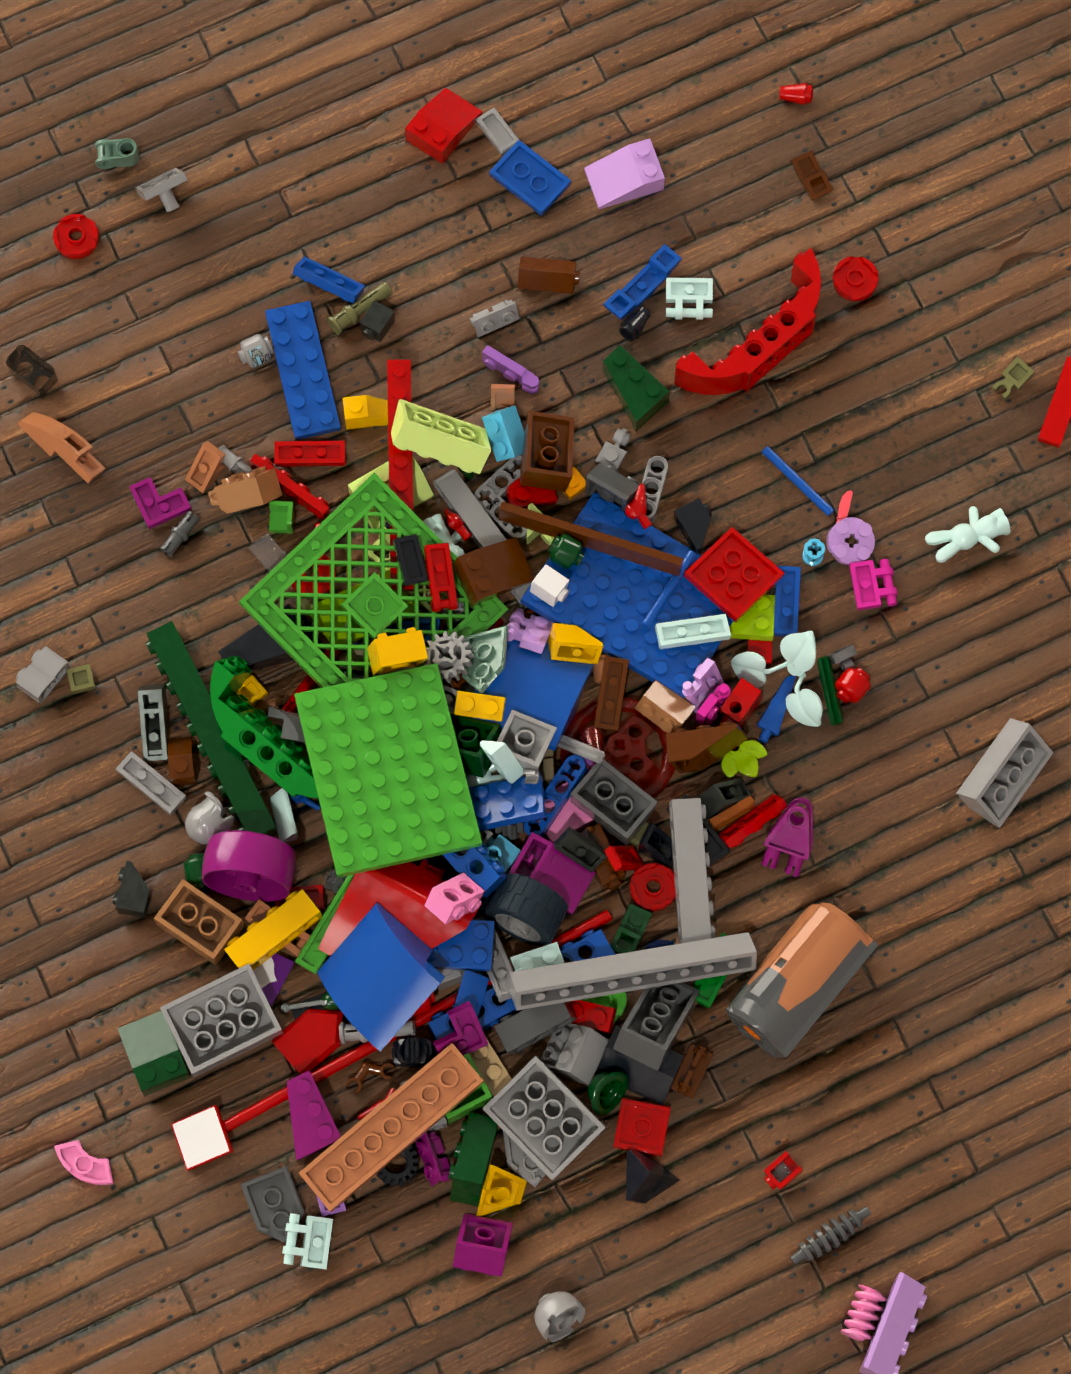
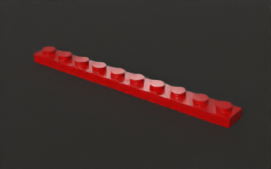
[387,360,413,591]

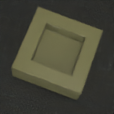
[66,664,96,694]

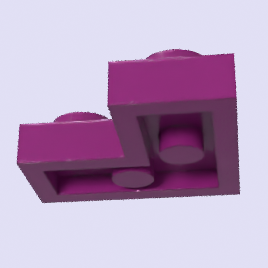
[129,477,192,529]
[433,1001,488,1056]

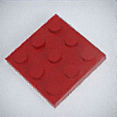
[683,527,785,622]

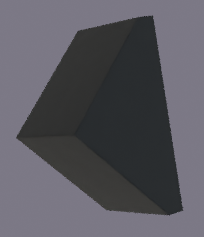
[638,823,673,868]

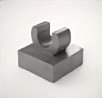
[827,645,857,672]

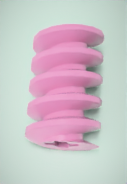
[840,1284,887,1342]

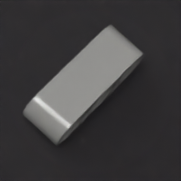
[642,456,668,524]

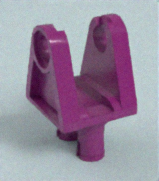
[761,797,813,877]

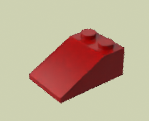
[405,88,483,164]

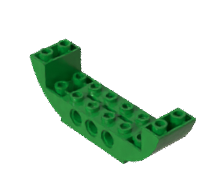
[210,656,318,798]

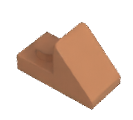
[491,384,515,413]
[185,441,226,493]

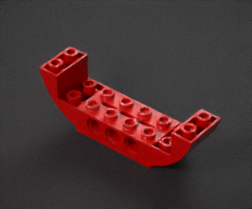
[674,248,821,395]

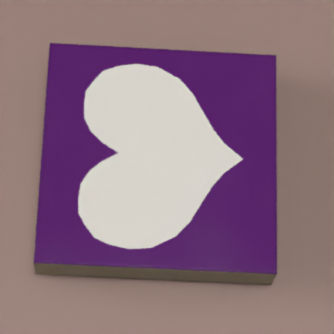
[236,954,295,1007]

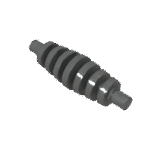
[789,1206,871,1265]

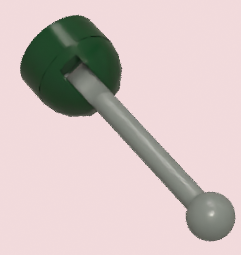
[280,992,339,1013]

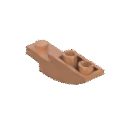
[18,412,106,484]

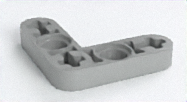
[474,455,527,542]

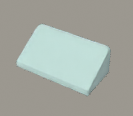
[480,741,524,784]
[270,788,298,842]

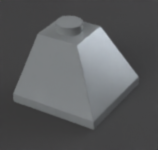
[497,710,557,769]

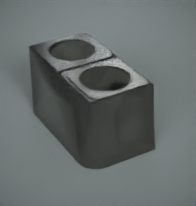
[6,345,58,397]

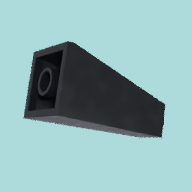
[218,604,326,671]

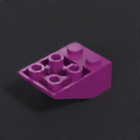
[508,832,596,915]

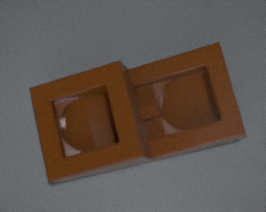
[790,150,833,200]

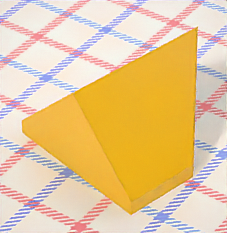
[476,1165,527,1216]

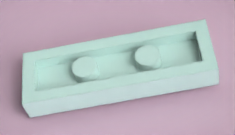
[655,614,731,649]

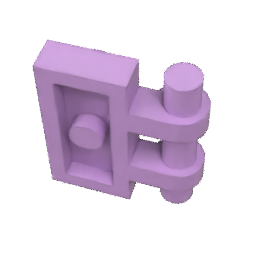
[507,608,553,654]
[682,658,724,713]

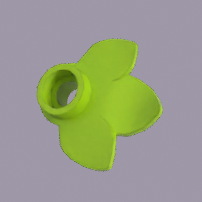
[721,740,767,779]

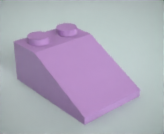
[584,138,665,209]

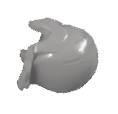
[185,791,235,844]

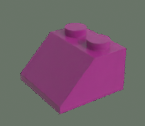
[453,1213,513,1277]

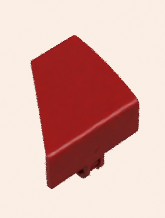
[318,859,482,956]

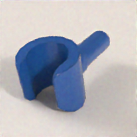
[288,794,321,811]

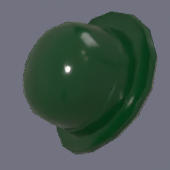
[588,1071,629,1116]

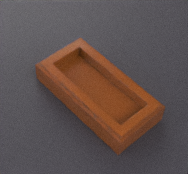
[709,795,755,832]

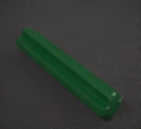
[817,656,843,726]

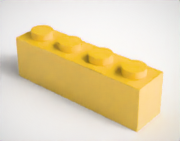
[224,889,323,971]

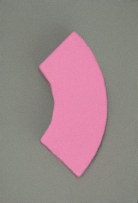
[55,1140,114,1185]

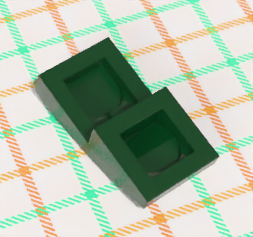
[611,903,653,954]

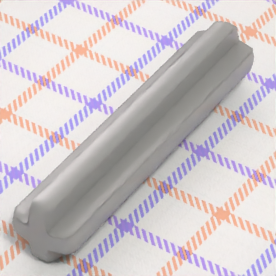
[557,735,605,763]

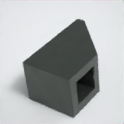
[113,860,152,918]

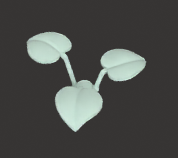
[731,631,823,727]

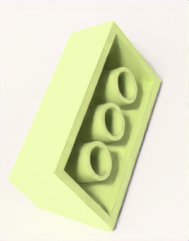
[391,399,491,474]

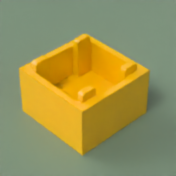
[367,627,428,676]

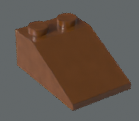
[520,411,574,492]
[452,537,535,607]

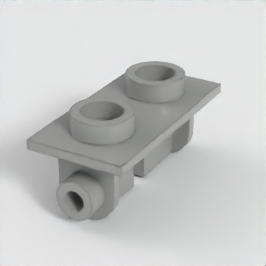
[469,299,520,337]

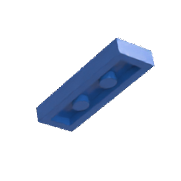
[292,256,365,303]
[773,565,801,637]

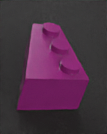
[286,1071,341,1160]

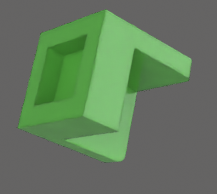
[269,501,295,534]

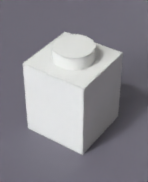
[530,565,569,607]

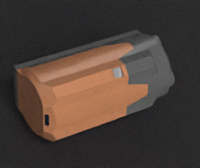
[725,903,878,1058]

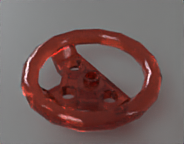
[560,698,675,798]

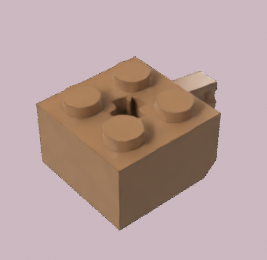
[208,466,283,514]

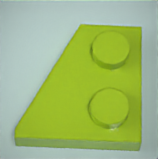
[729,595,775,641]

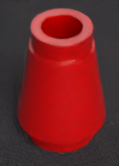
[779,83,813,105]

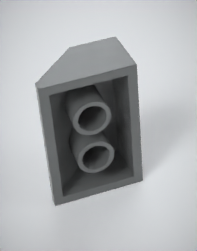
[570,760,658,846]

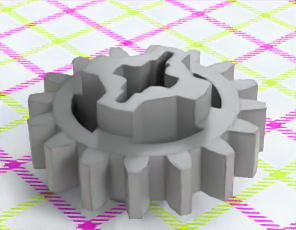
[423,631,474,684]

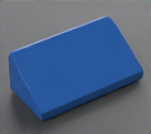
[454,969,489,1018]

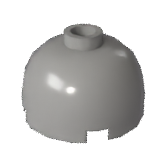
[534,1292,585,1342]

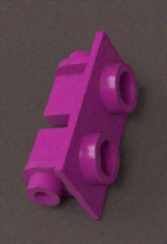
[416,1132,451,1187]

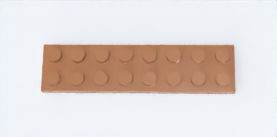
[299,1043,485,1212]

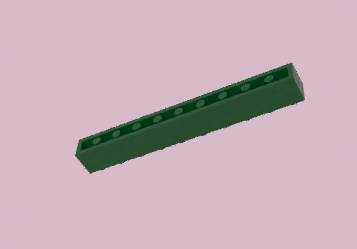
[145,621,278,836]

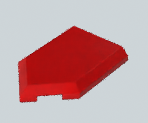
[271,1009,343,1075]

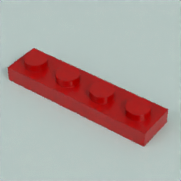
[249,453,330,521]

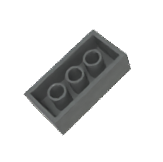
[613,982,700,1071]

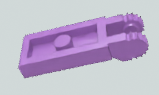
[482,346,539,394]

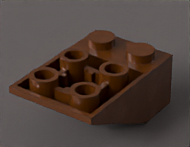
[666,722,748,774]

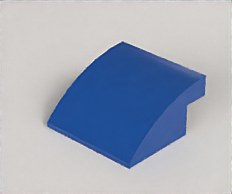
[471,639,594,751]
[317,903,445,1052]

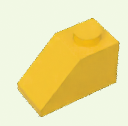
[343,395,388,430]
[548,623,603,664]

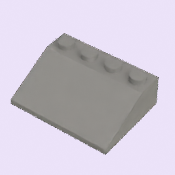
[160,964,283,1077]
[482,1056,607,1180]

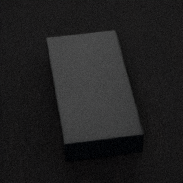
[393,534,429,587]

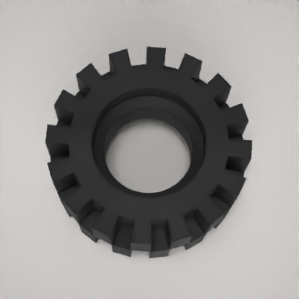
[377,1145,419,1187]

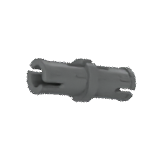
[160,511,199,557]

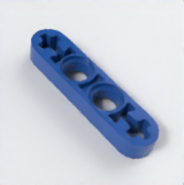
[524,755,587,837]

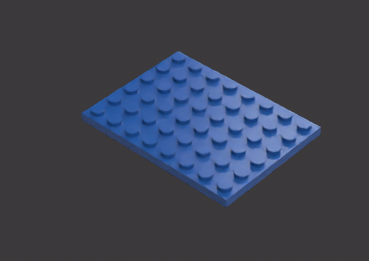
[520,492,734,699]

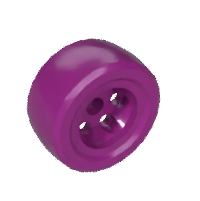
[202,830,297,902]

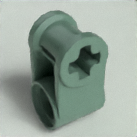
[95,138,140,169]

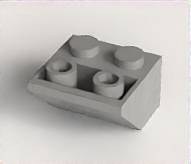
[541,1023,609,1085]

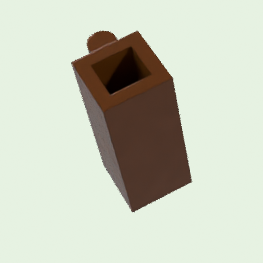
[518,256,580,294]
[580,824,625,891]

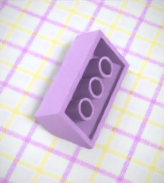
[859,1272,927,1374]

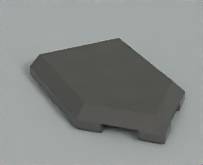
[240,1166,305,1243]

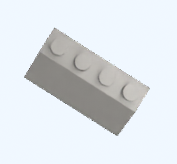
[956,718,1053,828]

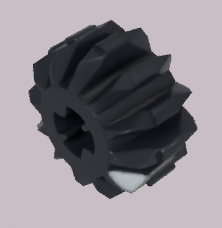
[392,1038,433,1068]

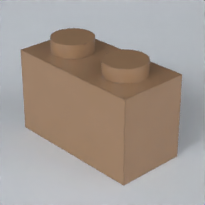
[635,680,695,734]

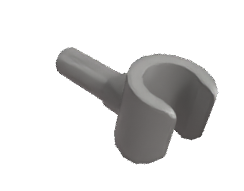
[523,769,539,784]

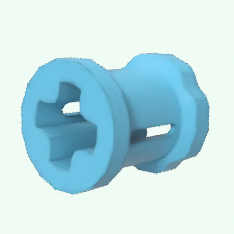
[802,538,825,566]

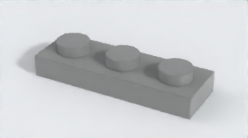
[116,751,187,816]

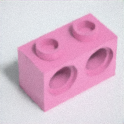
[424,873,484,924]

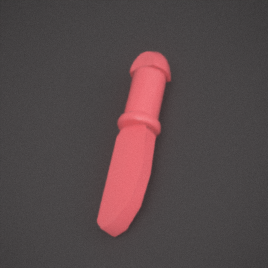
[836,490,853,523]

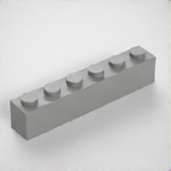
[669,798,715,944]

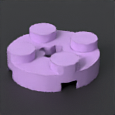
[827,517,875,565]

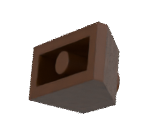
[168,737,197,787]

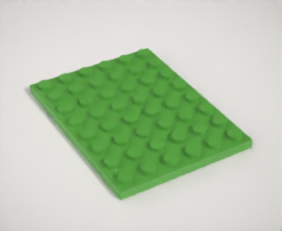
[294,663,482,878]

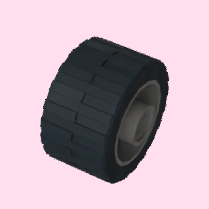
[485,873,568,946]

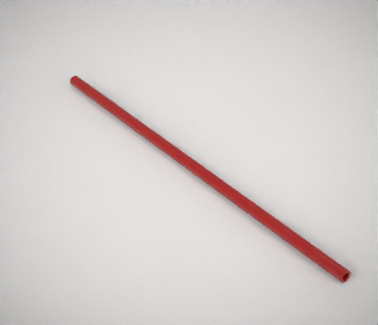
[223,910,612,1133]

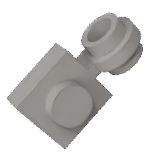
[595,428,631,470]

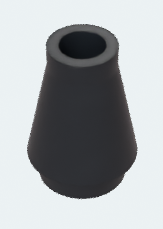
[619,307,651,341]

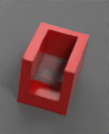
[763,1151,803,1191]

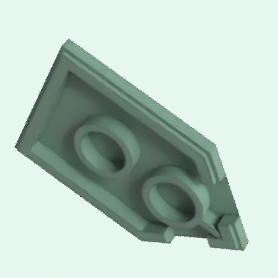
[462,626,508,694]

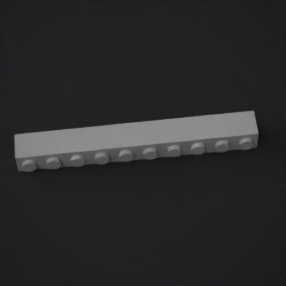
[509,932,757,1010]

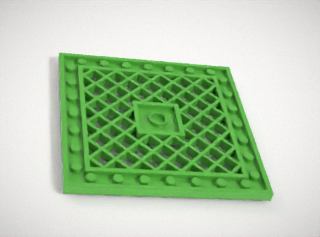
[238,472,508,688]

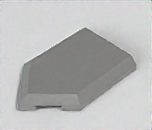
[503,1131,546,1188]

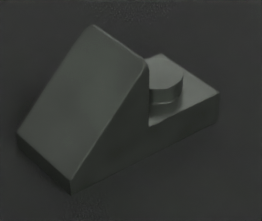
[554,827,607,873]

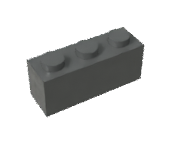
[495,1002,577,1055]

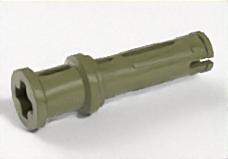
[327,282,392,335]

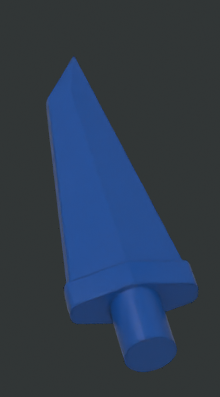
[756,675,796,743]

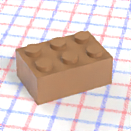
[154,879,245,965]

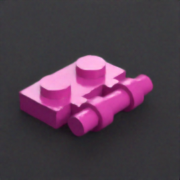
[849,559,898,611]
[695,684,731,727]

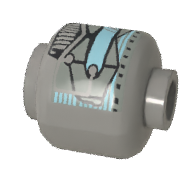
[237,334,274,368]

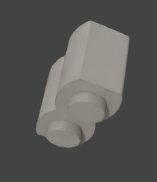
[16,646,70,704]

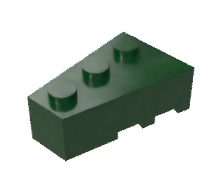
[603,345,670,432]
[448,1113,498,1207]

